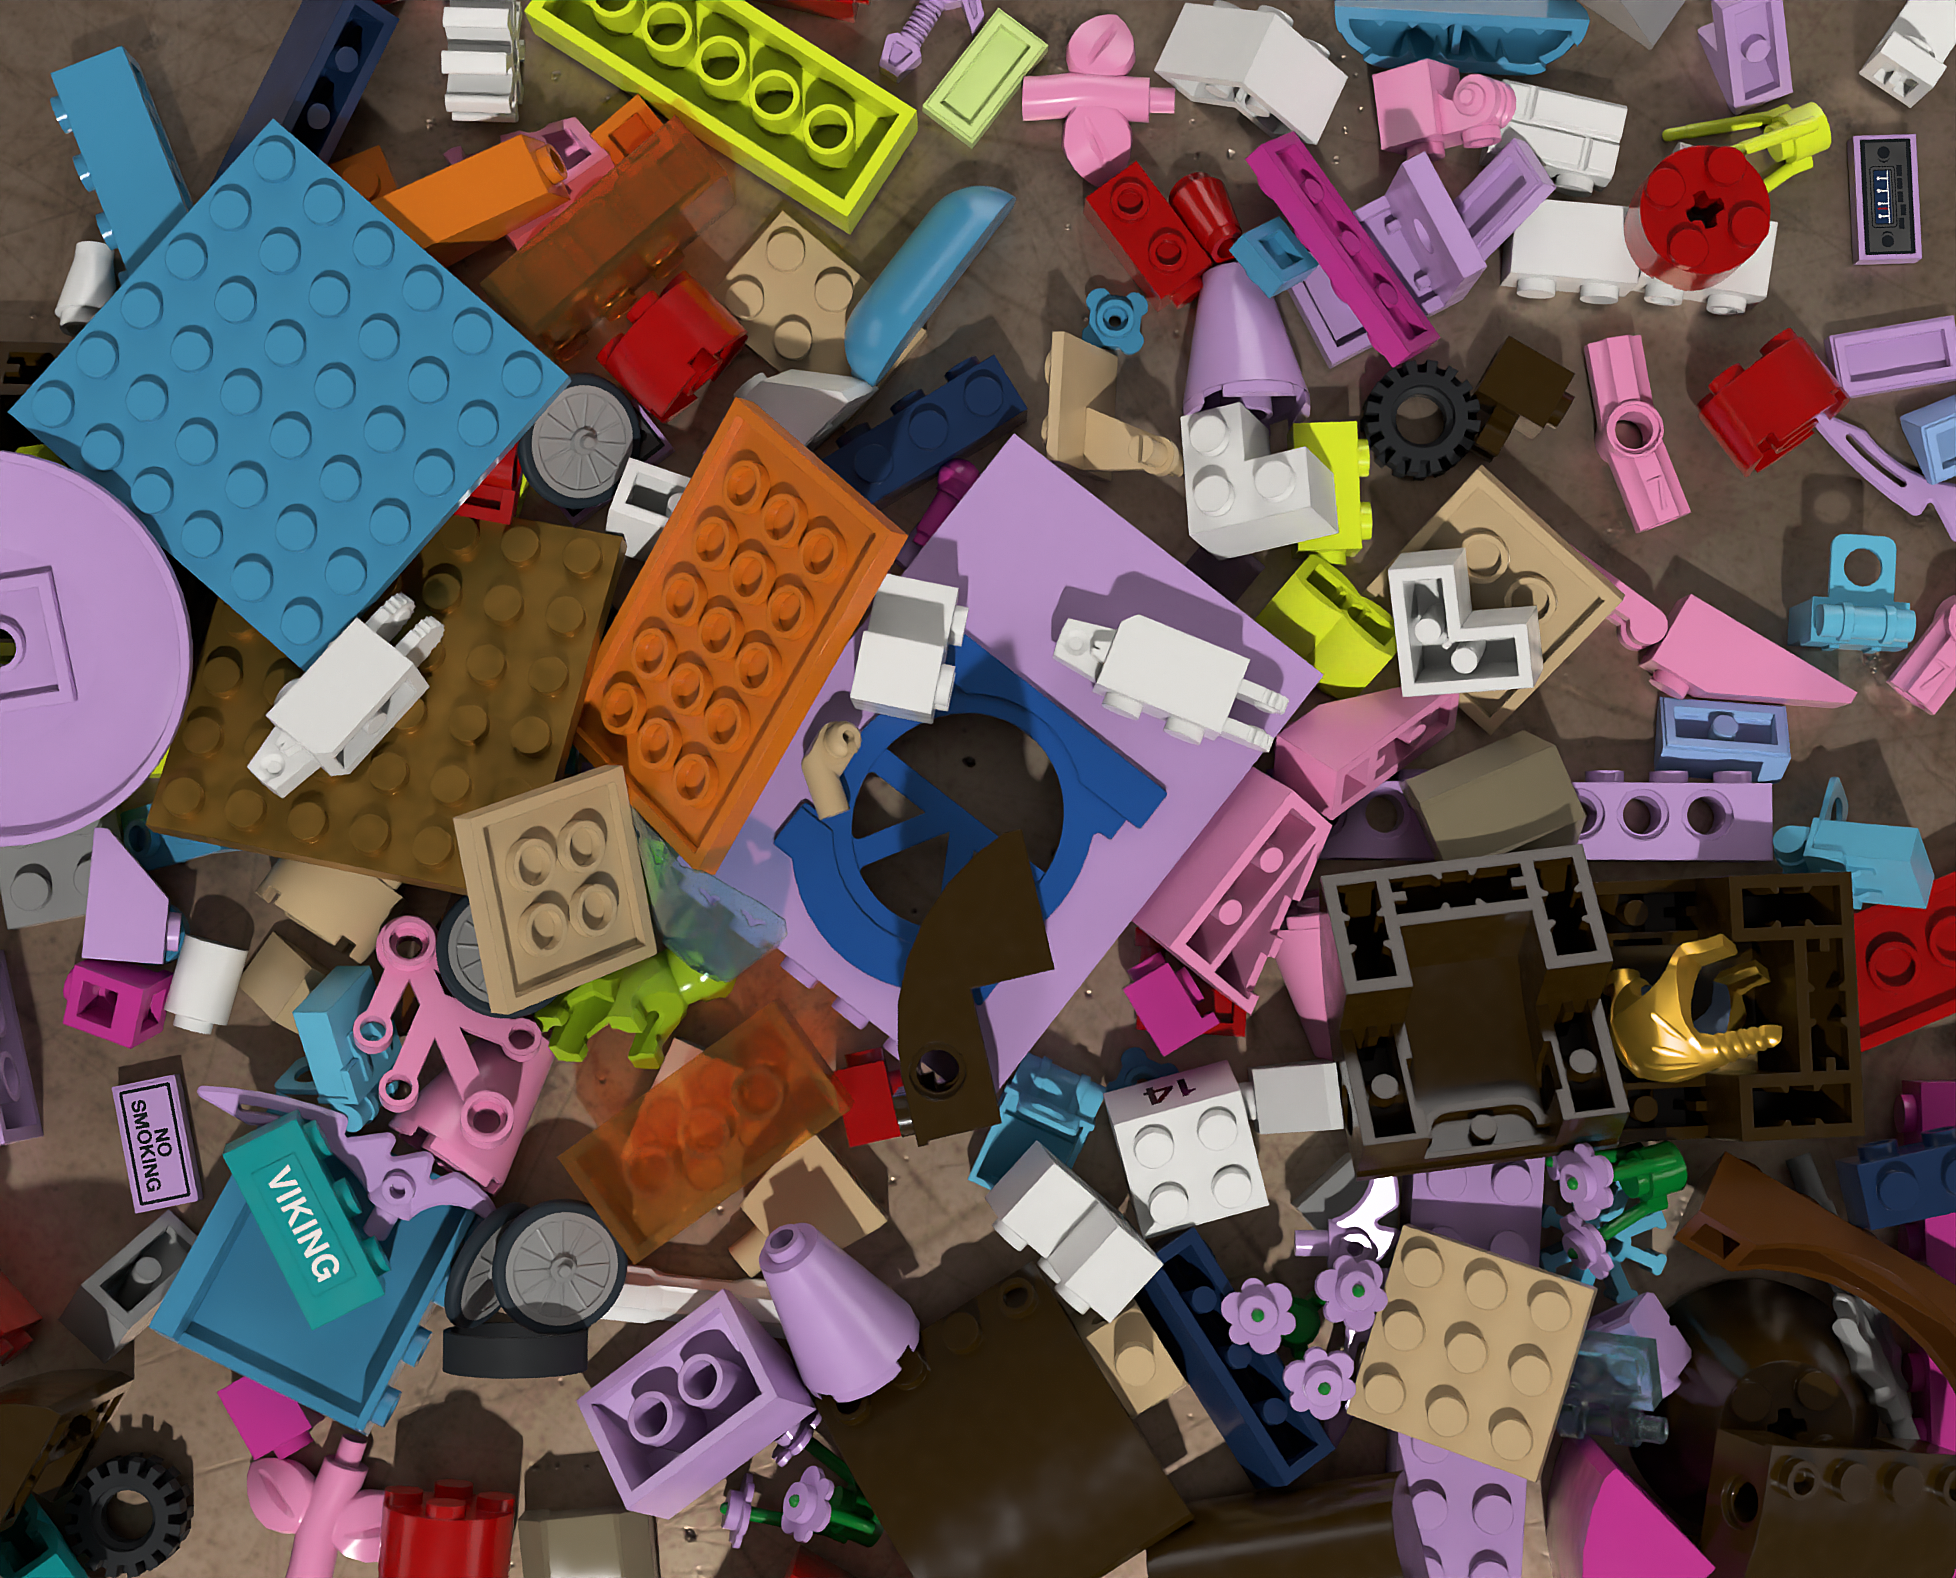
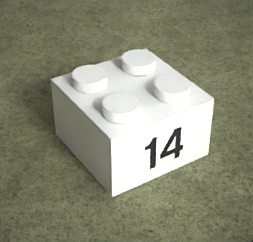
[1103,1060,1269,1240]

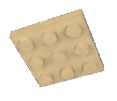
[1360,464,1625,736]
[453,765,657,1015]
[1346,1223,1598,1482]

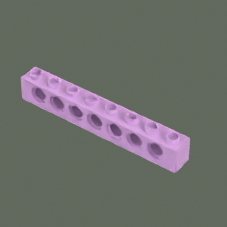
[1266,769,1773,863]

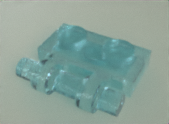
[1555,1330,1669,1448]

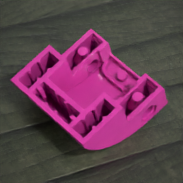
[1546,1423,1716,1578]

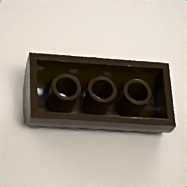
[1146,1470,1429,1578]

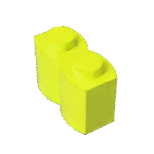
[1254,554,1397,700]

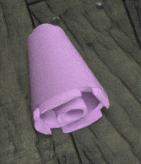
[1182,259,1311,436]
[759,1223,920,1402]

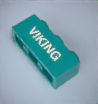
[222,1109,391,1331]

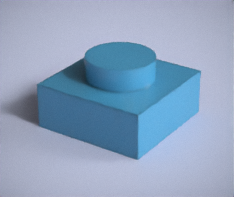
[1229,216,1319,299]

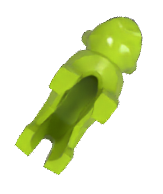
[534,908,738,1069]

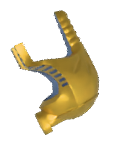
[1603,934,1782,1083]

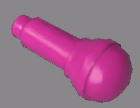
[912,458,980,548]

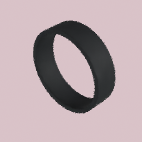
[442,1322,588,1379]

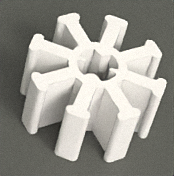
[441,0,525,123]

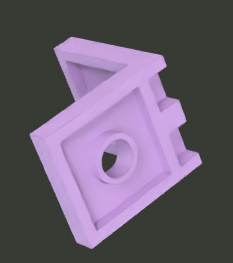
[1287,151,1487,369]

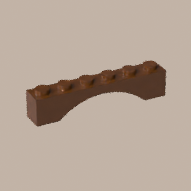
[1673,1151,1956,1394]

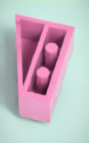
[1131,766,1333,1015]

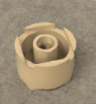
[255,858,408,966]

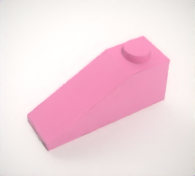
[1638,594,1858,709]
[1273,687,1460,820]

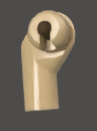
[801,721,862,820]

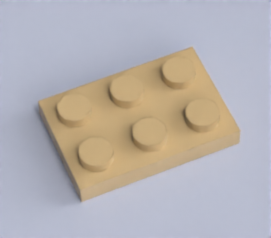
[711,210,927,431]

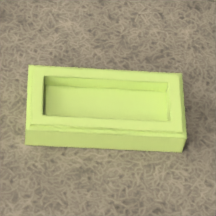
[922,8,1048,149]

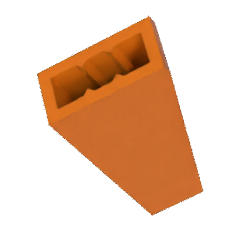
[370,134,571,268]

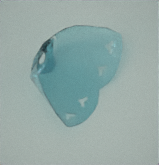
[631,807,788,982]

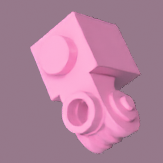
[1372,58,1516,162]

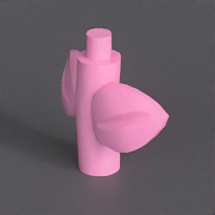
[1022,14,1175,188]
[247,1434,384,1578]

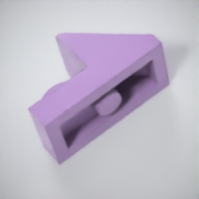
[1698,0,1793,116]

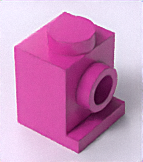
[1122,951,1220,1057]
[62,958,174,1049]

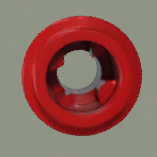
[1168,172,1243,263]

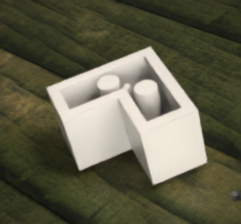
[1154,0,1348,145]
[1180,402,1339,561]
[1388,548,1543,697]
[850,574,969,724]
[984,1140,1164,1323]

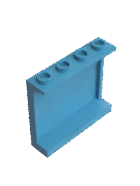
[148,1091,487,1437]

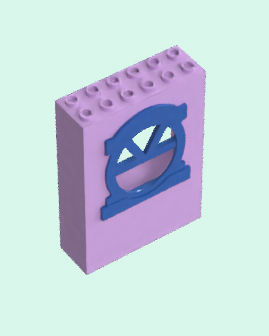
[672,433,1323,1093]

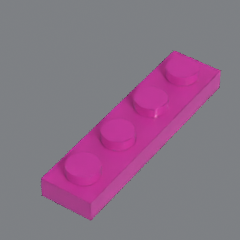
[1245,131,1441,368]

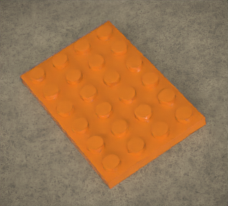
[572,397,909,875]

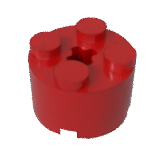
[1624,145,1771,291]
[596,270,748,423]
[1695,327,1851,477]
[378,1479,516,1578]

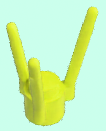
[1662,102,1831,193]

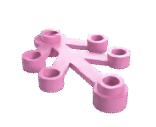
[353,915,542,1149]

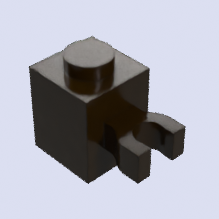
[1470,336,1575,463]

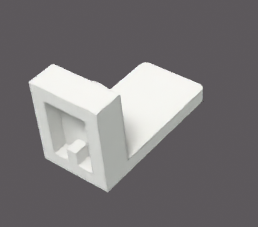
[1859,0,1956,108]

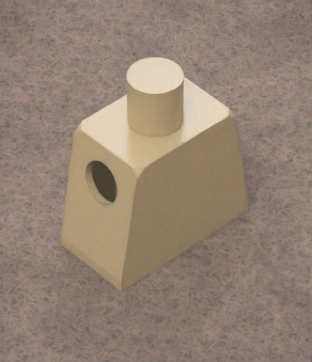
[728,1123,889,1278]
[1070,1297,1189,1419]

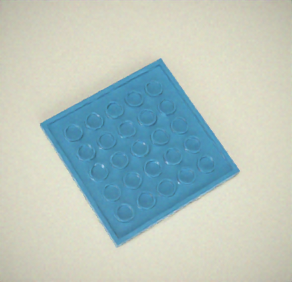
[8,119,572,672]

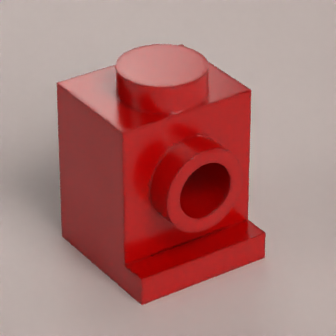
[833,1047,904,1147]

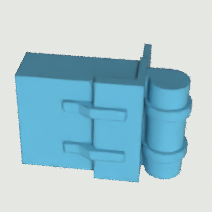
[1787,534,1916,654]
[1773,777,1935,909]
[274,966,402,1133]
[967,1052,1107,1190]

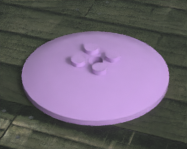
[0,450,193,847]

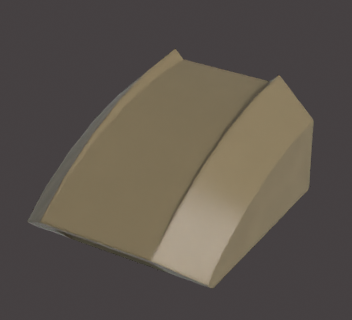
[1399,730,1586,862]
[518,1504,659,1578]

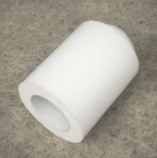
[164,934,248,1034]

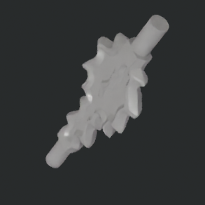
[1785,1152,1920,1439]

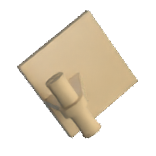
[1041,331,1184,481]

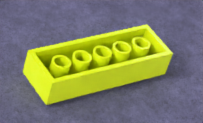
[524,0,918,235]

